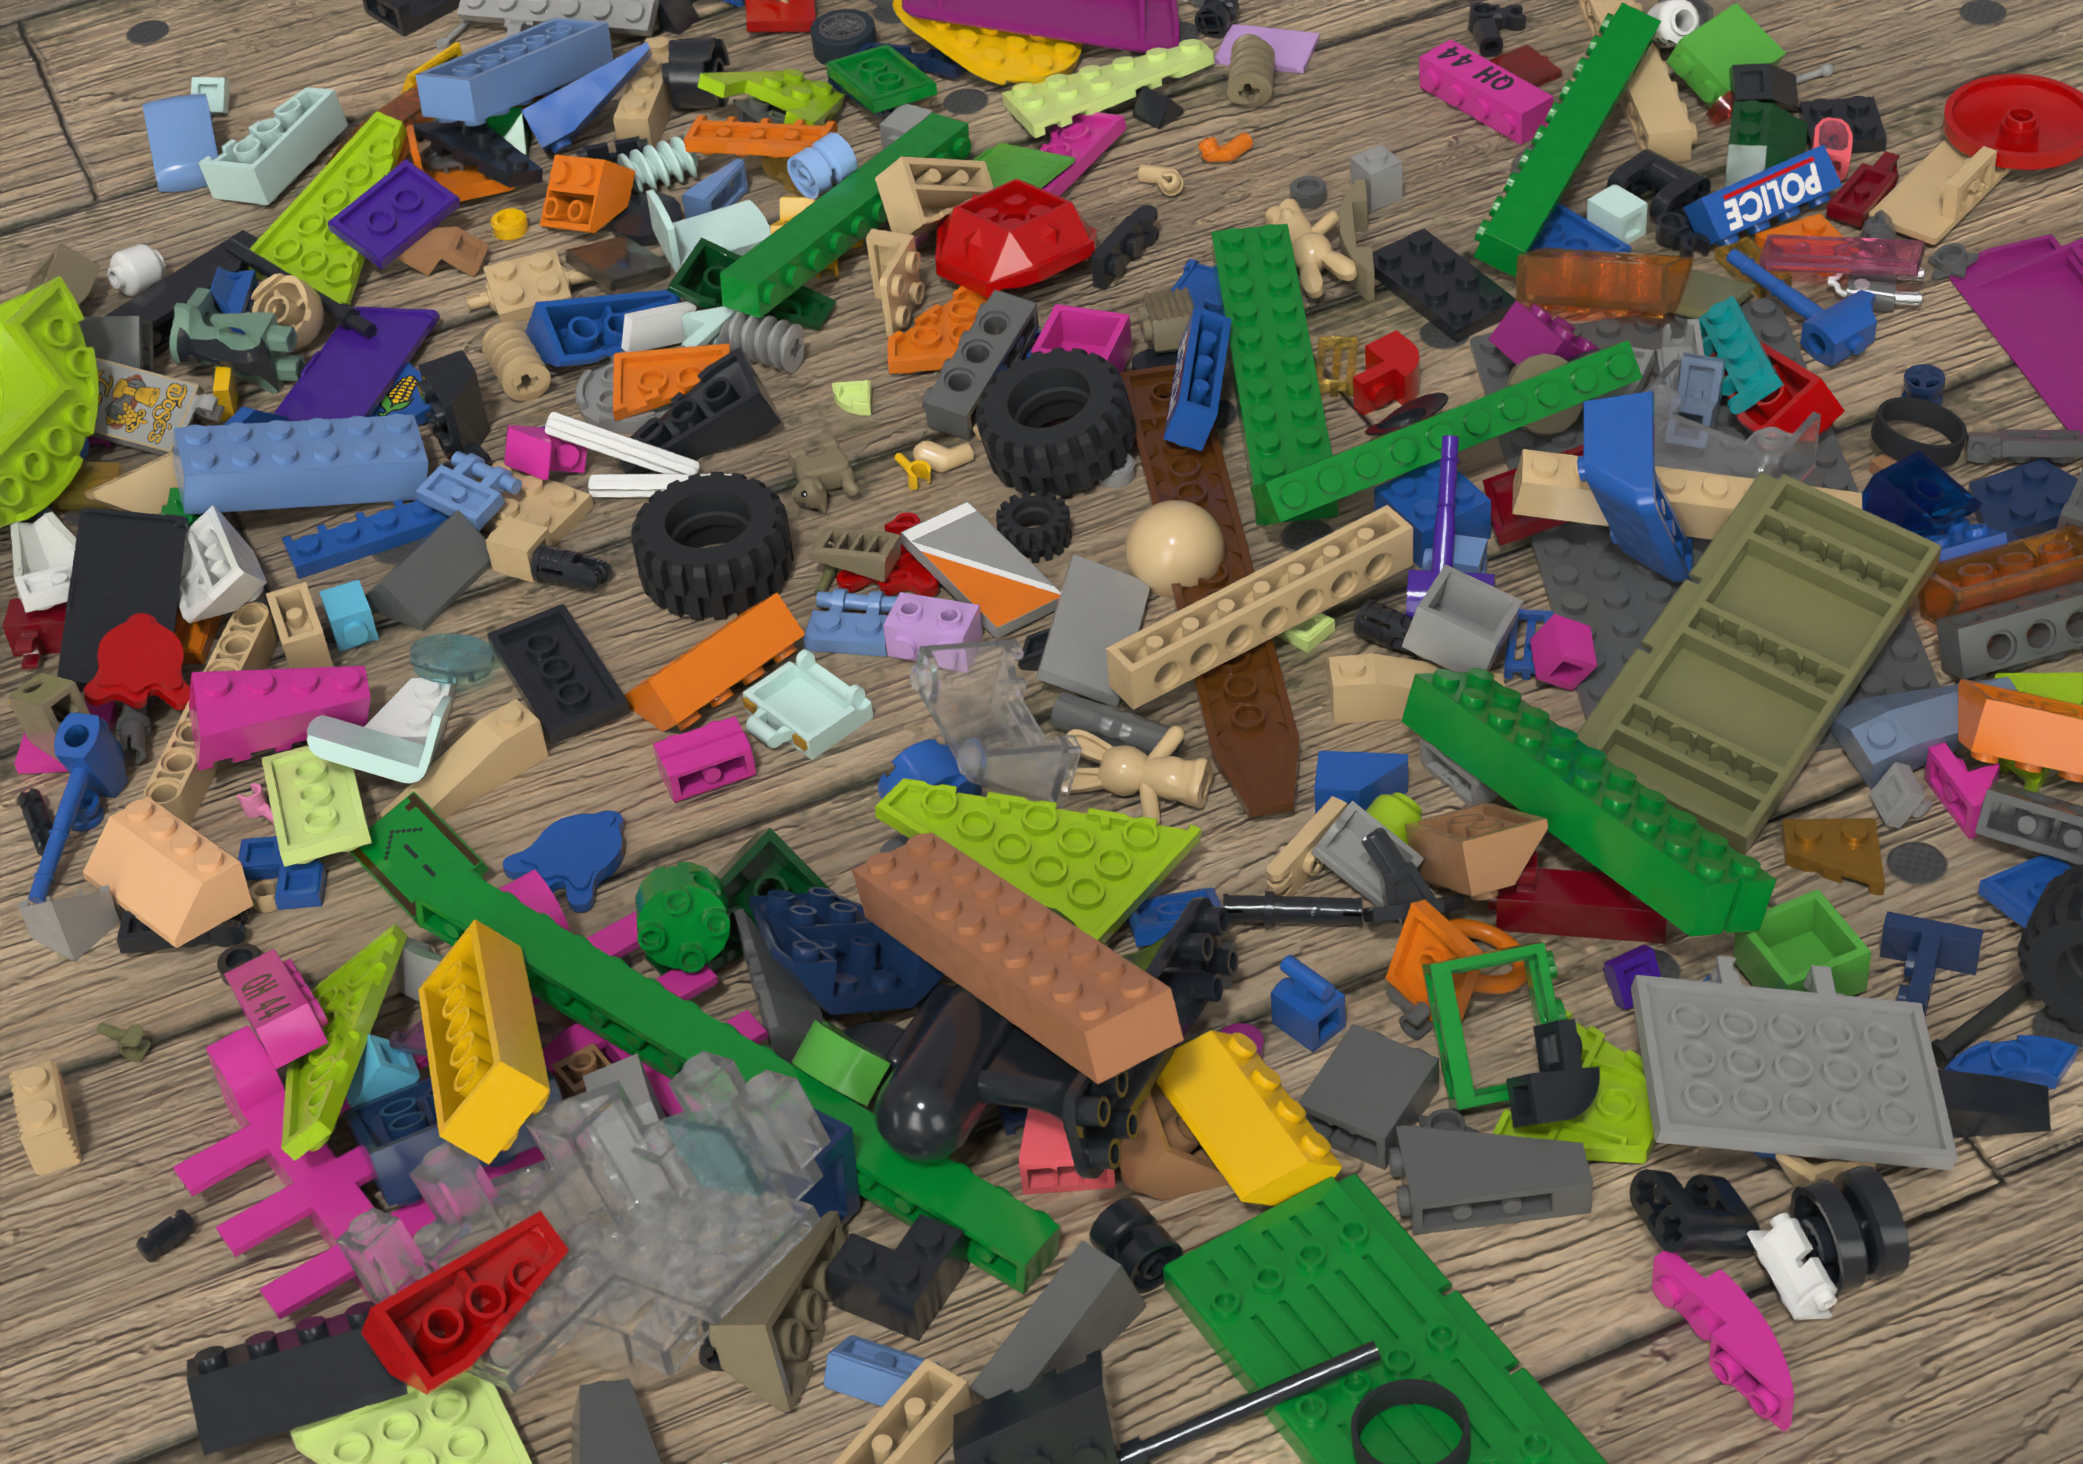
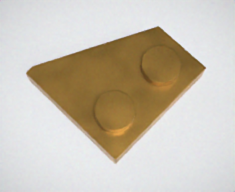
[1781,818,1885,895]

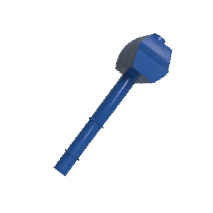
[1726,249,1877,366]
[28,712,128,904]

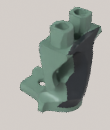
[169,288,306,394]

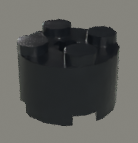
[662,37,730,110]

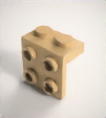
[866,229,925,337]

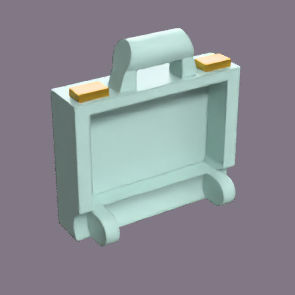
[742,649,874,760]

